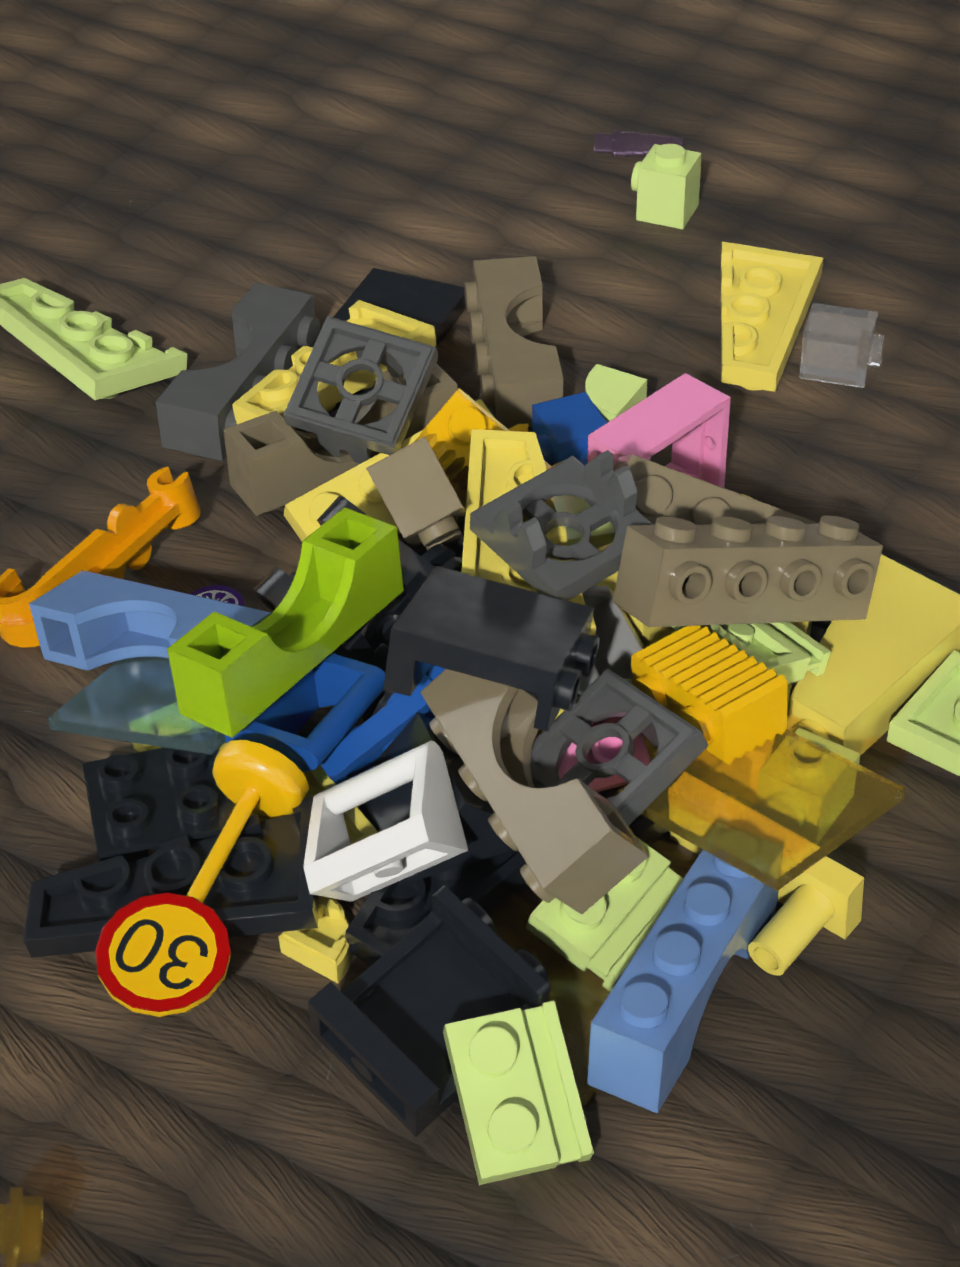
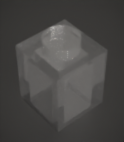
[799,303,885,388]

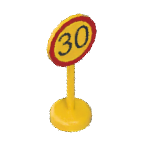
[95,740,309,1017]

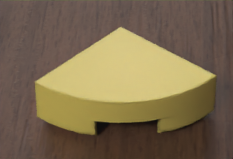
[279,896,353,984]

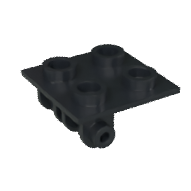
[82,737,234,862]

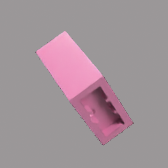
[588,373,731,488]

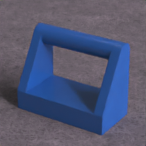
[225,653,385,772]

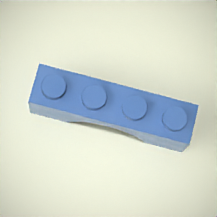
[29,570,271,671]
[587,828,784,1114]

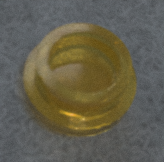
[0,1187,44,1267]

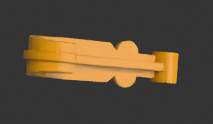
[0,467,201,648]

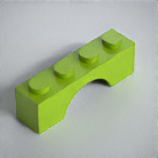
[167,507,404,738]

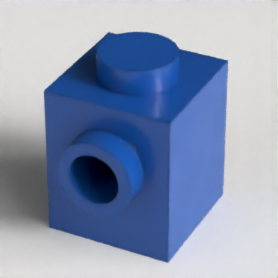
[532,392,607,466]

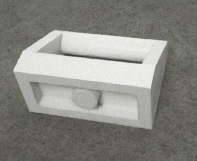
[303,741,468,902]

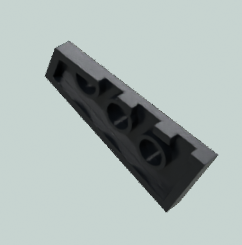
[24,797,318,958]

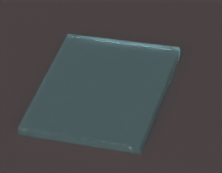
[47,657,226,755]

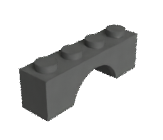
[156,283,320,461]

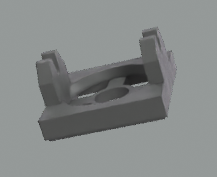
[283,316,438,464]
[470,450,653,601]
[530,668,709,826]

